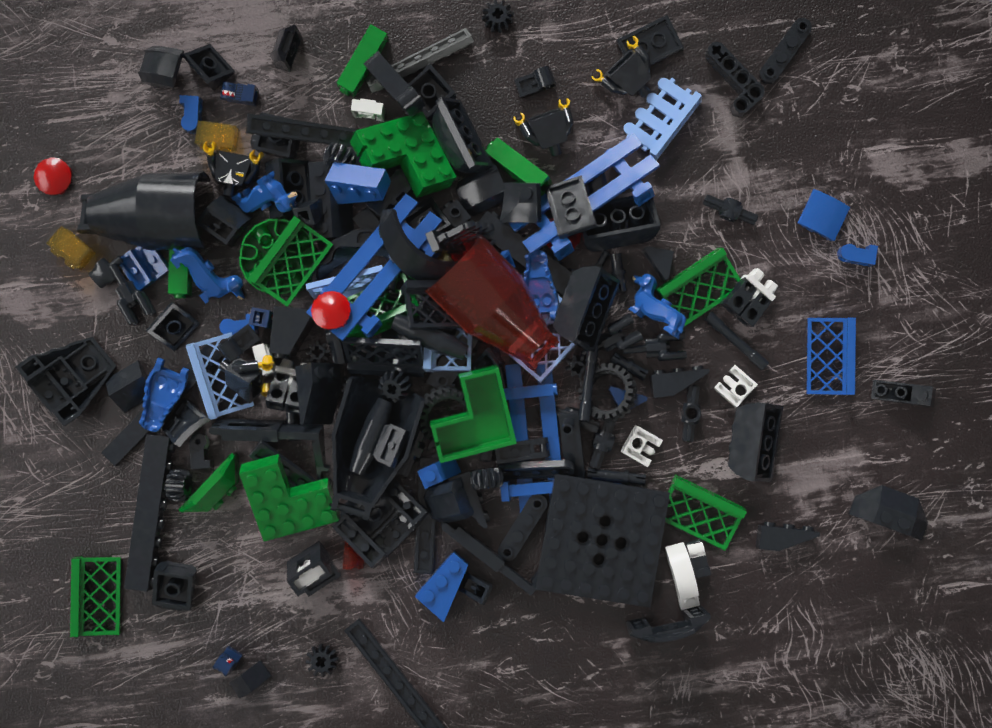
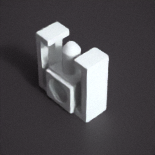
[351,99,386,122]
[252,343,276,376]
[714,365,758,408]
[620,425,663,467]

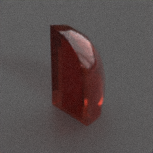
[343,541,364,570]

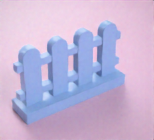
[624,78,702,161]

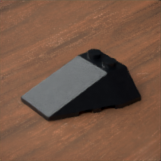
[15,337,116,427]

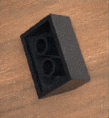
[265,158,311,220]

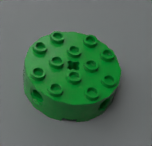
[239,219,318,297]

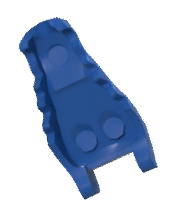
[520,250,560,324]
[139,358,189,432]

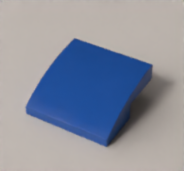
[797,189,850,241]
[119,246,169,291]

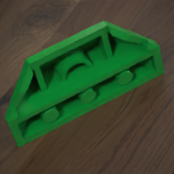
[178,453,239,512]

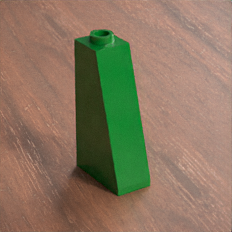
[486,137,553,196]

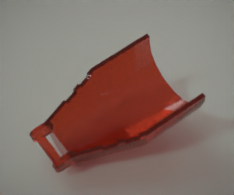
[425,235,559,371]

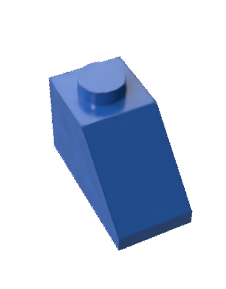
[417,459,461,489]

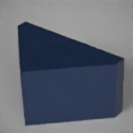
[608,386,648,410]

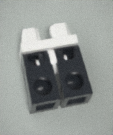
[719,268,778,327]
[265,359,307,415]

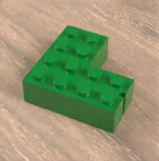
[350,112,456,198]
[430,365,517,463]
[239,454,339,542]

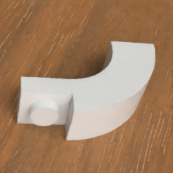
[665,542,700,610]

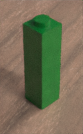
[336,24,389,97]
[168,249,192,299]

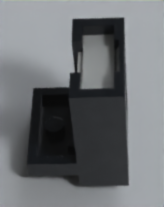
[287,541,341,597]

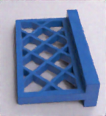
[806,318,856,395]

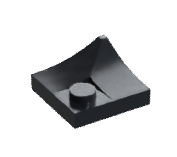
[500,182,542,223]
[162,398,210,447]

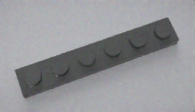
[365,28,474,93]

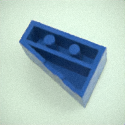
[325,162,391,204]
[415,550,468,622]

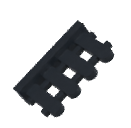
[425,220,495,255]

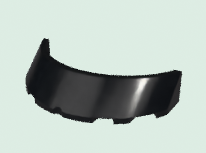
[378,209,496,280]
[312,228,389,282]

